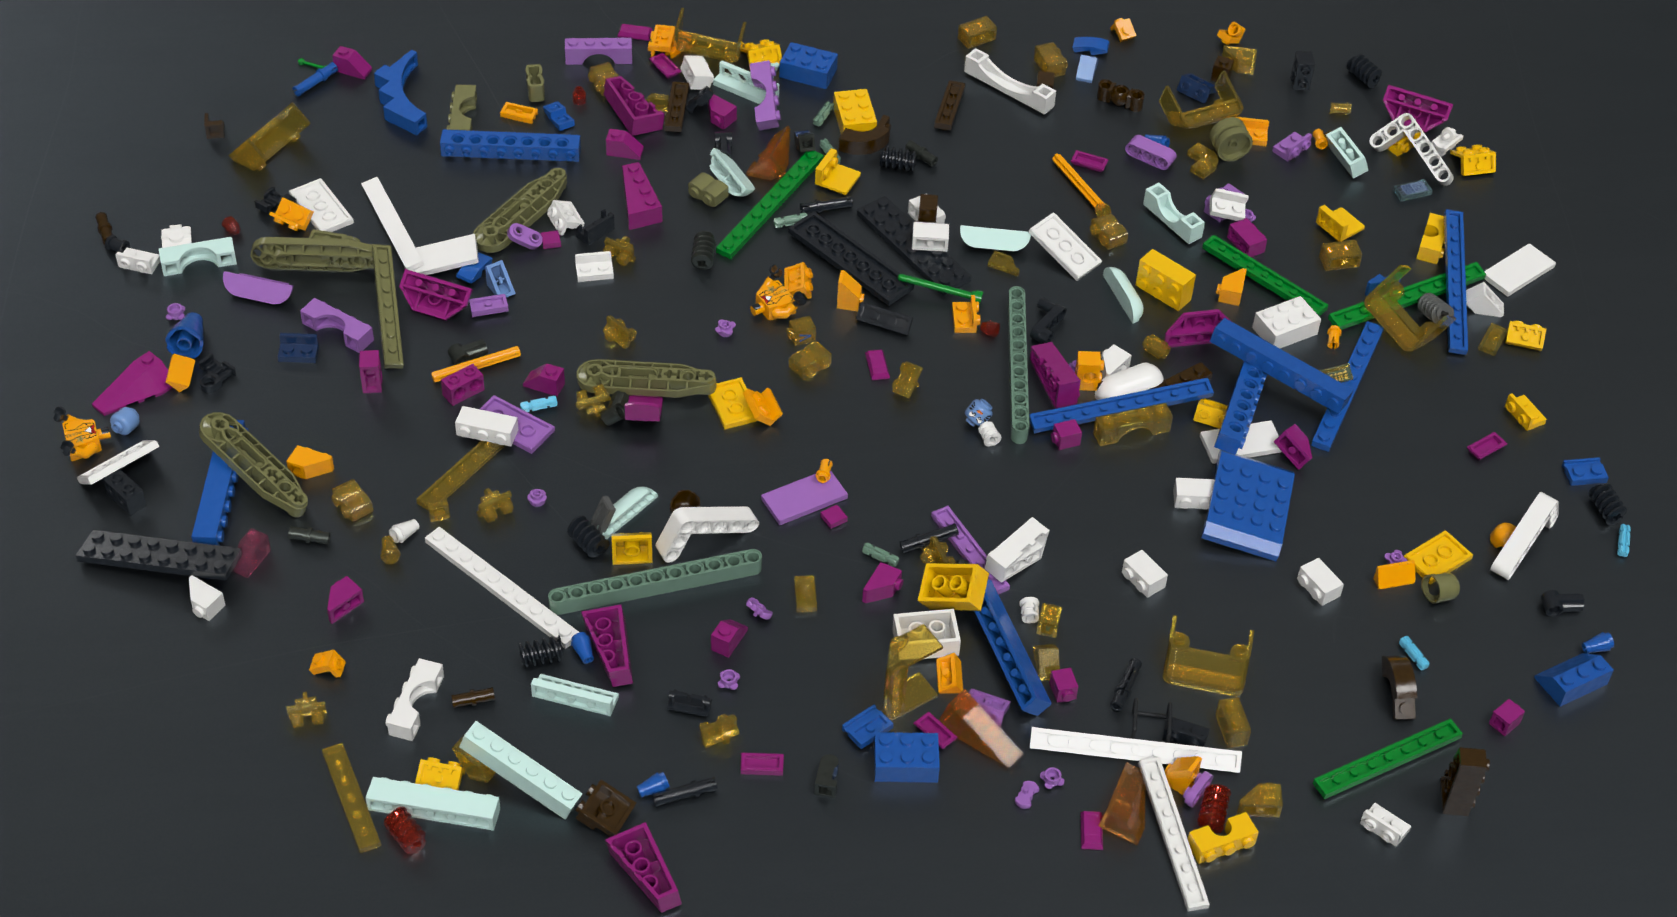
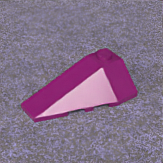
[92,351,173,416]

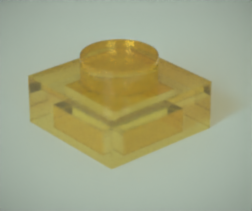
[427,499,450,522]

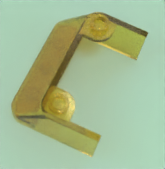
[674,8,747,63]
[1159,71,1243,129]
[229,102,311,171]
[1364,265,1456,352]
[1162,615,1254,696]
[883,624,943,720]

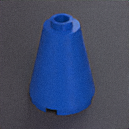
[165,312,204,359]

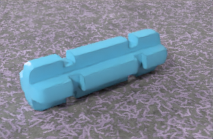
[520,395,557,412]
[1617,524,1631,557]
[1399,636,1430,670]

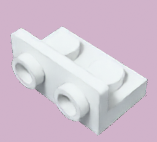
[1209,188,1249,221]
[547,200,585,235]
[116,248,160,274]
[575,251,614,282]
[1360,803,1411,847]

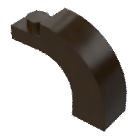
[839,115,891,155]
[1382,656,1417,719]

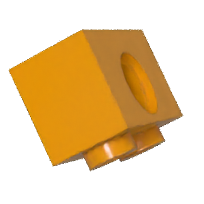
[1075,351,1104,391]

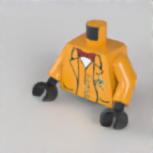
[750,264,806,321]
[53,406,111,461]

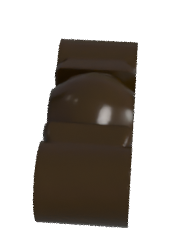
[1097,79,1145,112]

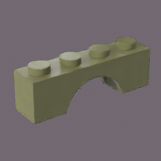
[447,84,477,131]

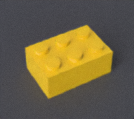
[833,89,877,135]
[1136,249,1196,311]
[918,563,989,611]

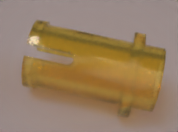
[1330,102,1352,115]

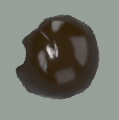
[669,490,700,514]

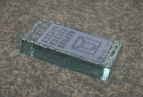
[1393,179,1433,201]

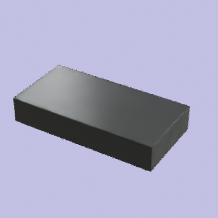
[590,496,616,534]

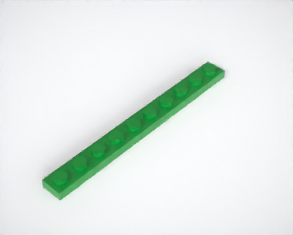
[716,151,824,259]
[1328,262,1487,330]

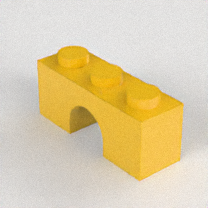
[1416,213,1445,264]
[1188,812,1259,864]

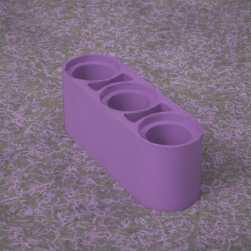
[1125,135,1177,170]

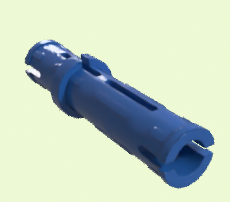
[293,62,338,97]

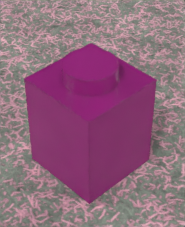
[1051,419,1082,450]
[1049,667,1078,703]
[1489,699,1525,736]

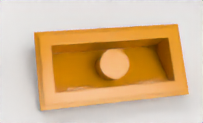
[166,354,195,392]
[1373,560,1415,589]
[936,653,963,694]

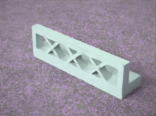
[713,61,779,104]
[531,674,619,716]

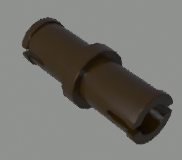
[95,212,113,244]
[451,687,495,708]

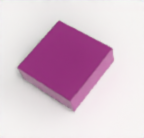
[541,230,561,249]
[820,505,848,529]

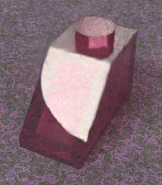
[233,528,271,578]

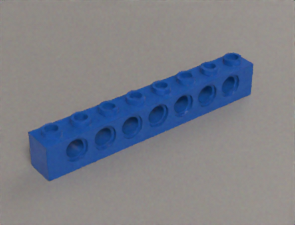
[440,129,581,162]
[1214,361,1267,455]

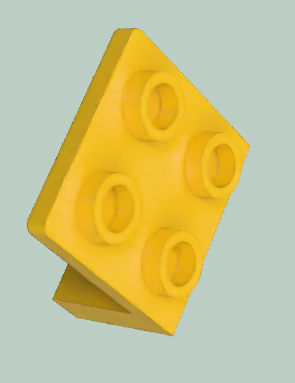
[740,39,782,69]
[1450,145,1496,176]
[815,148,861,195]
[1316,205,1365,242]

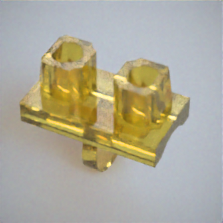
[602,236,636,266]
[603,315,637,349]
[892,361,923,399]
[576,384,611,417]
[476,488,514,523]
[920,536,956,564]
[286,692,327,728]
[699,714,740,748]

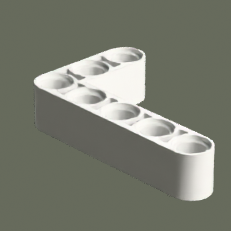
[1370,113,1453,186]
[1490,492,1559,580]
[655,506,759,563]

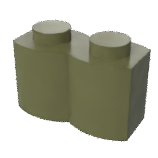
[526,64,545,102]
[688,172,729,207]

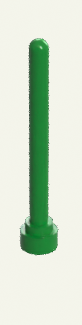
[898,274,983,305]

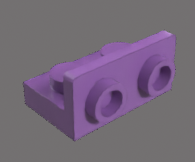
[1272,132,1312,162]
[961,689,1011,729]

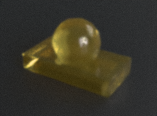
[794,576,817,612]

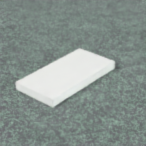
[289,178,354,232]
[1029,212,1102,281]
[412,234,479,275]
[1484,243,1556,297]
[1200,421,1282,464]
[77,440,159,485]

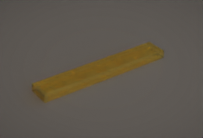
[416,441,506,512]
[322,743,381,853]

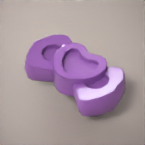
[746,597,773,619]
[1015,781,1039,809]

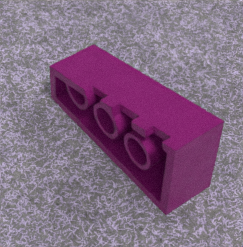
[604,76,665,136]
[622,162,662,230]
[1029,342,1080,409]
[581,604,633,687]
[605,822,682,913]

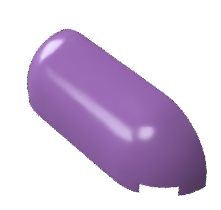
[223,271,294,304]

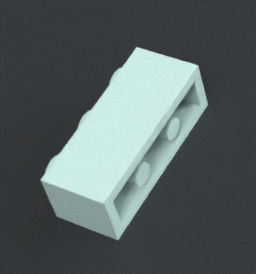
[1326,127,1368,179]

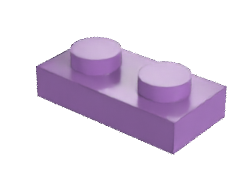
[469,294,509,317]

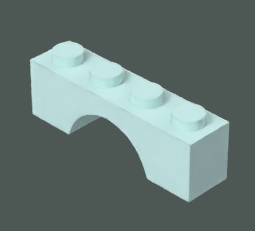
[1143,183,1205,244]
[159,237,237,276]

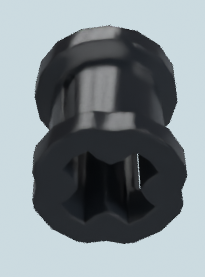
[105,235,130,253]

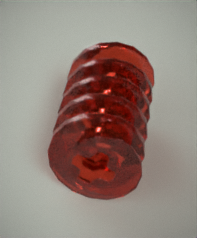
[1198,784,1231,833]
[383,807,426,855]

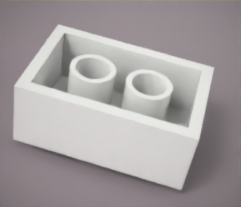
[1252,296,1321,348]
[892,609,961,661]

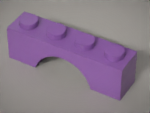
[565,37,632,65]
[750,60,781,131]
[300,298,374,353]

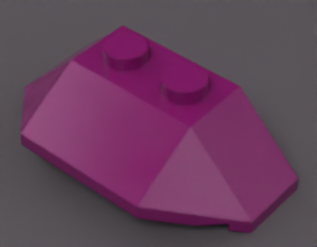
[1383,85,1453,133]
[399,269,473,320]
[1163,309,1232,348]

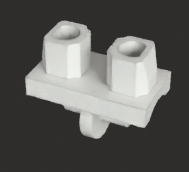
[1431,127,1463,157]

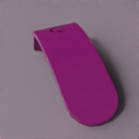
[625,395,663,422]

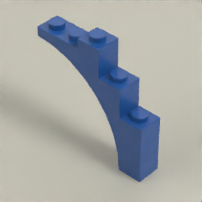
[374,50,427,136]

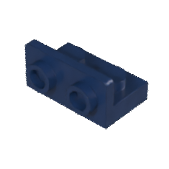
[1177,73,1218,103]
[278,333,319,363]

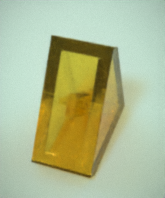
[1033,644,1060,681]

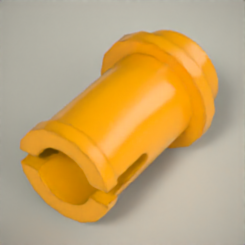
[1312,129,1328,149]
[1327,325,1342,349]
[815,459,833,483]

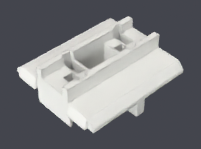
[161,224,192,248]

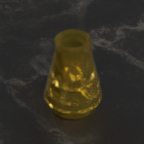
[380,536,400,564]

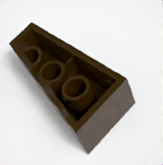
[1440,747,1490,816]

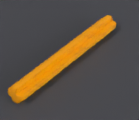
[1052,153,1105,211]
[431,346,521,382]

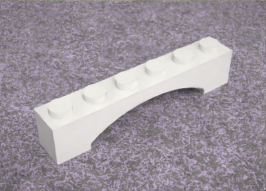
[964,48,1056,114]

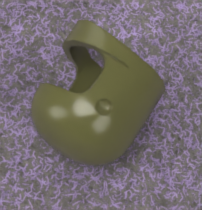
[1421,573,1460,603]

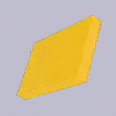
[708,377,758,429]
[1403,530,1473,585]

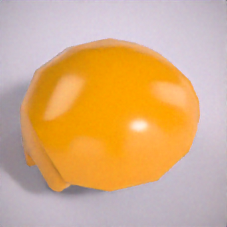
[1490,522,1516,548]

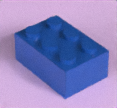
[779,42,838,89]
[874,732,940,783]

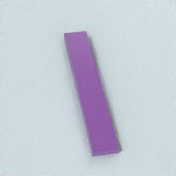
[931,506,1010,595]

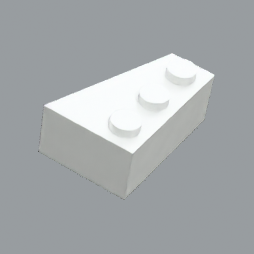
[985,517,1049,583]

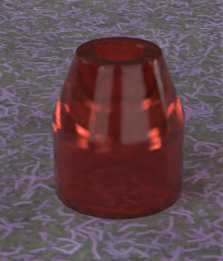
[572,86,586,105]
[222,216,241,235]
[980,321,1000,337]

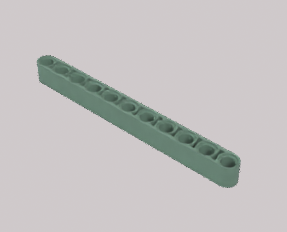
[1007,286,1029,444]
[548,549,762,615]

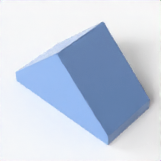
[1076,55,1099,83]
[485,260,516,297]

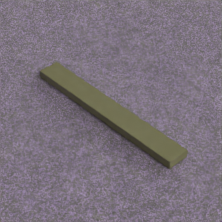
[372,245,404,369]

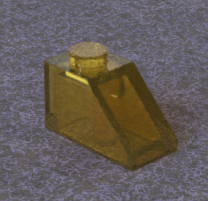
[1222,45,1257,75]
[452,734,496,783]
[1237,783,1283,817]

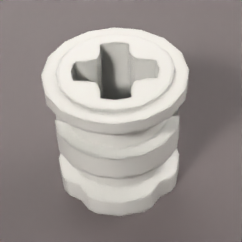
[978,421,1002,447]
[1019,597,1039,624]

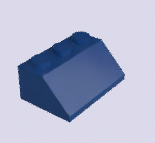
[1534,653,1614,707]

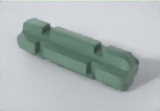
[813,101,834,127]
[820,138,841,164]
[774,213,807,228]
[862,542,899,567]

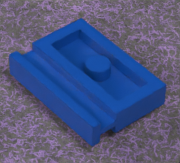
[1562,457,1609,486]
[842,704,894,749]

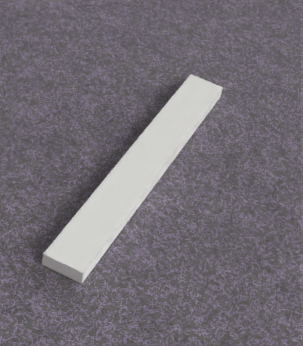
[361,177,424,271]
[1138,757,1210,911]

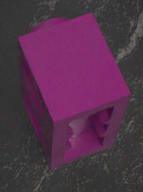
[359,350,382,393]
[441,364,485,406]

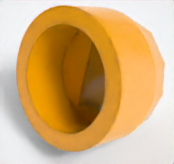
[1228,23,1242,37]

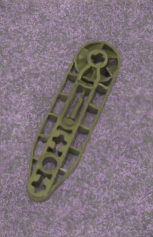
[473,168,567,253]
[250,237,380,272]
[576,359,717,398]
[199,412,308,517]

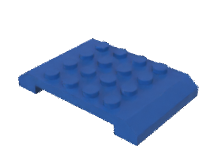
[1201,449,1295,561]

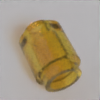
[1142,334,1171,359]

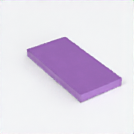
[480,395,555,454]
[761,471,848,526]

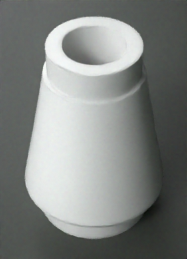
[389,519,419,543]

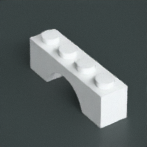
[386,658,444,741]

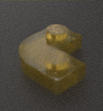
[1187,142,1218,179]

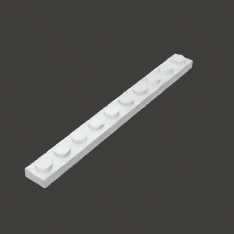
[425,527,579,649]
[1030,727,1242,773]

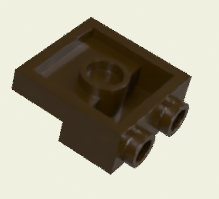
[575,780,636,837]

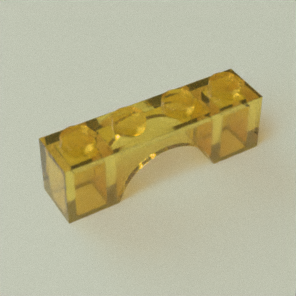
[1093,403,1173,446]

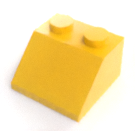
[611,532,653,565]

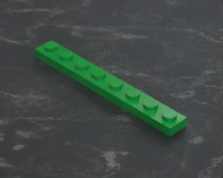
[1202,235,1328,317]
[1313,718,1463,799]

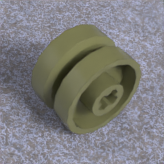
[1209,117,1253,161]

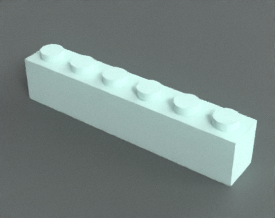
[459,721,582,820]
[366,777,500,831]

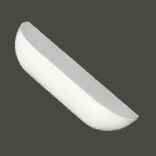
[1095,363,1163,400]

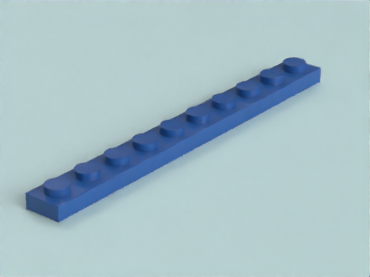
[1444,209,1468,355]
[1311,321,1384,452]
[1029,378,1214,433]

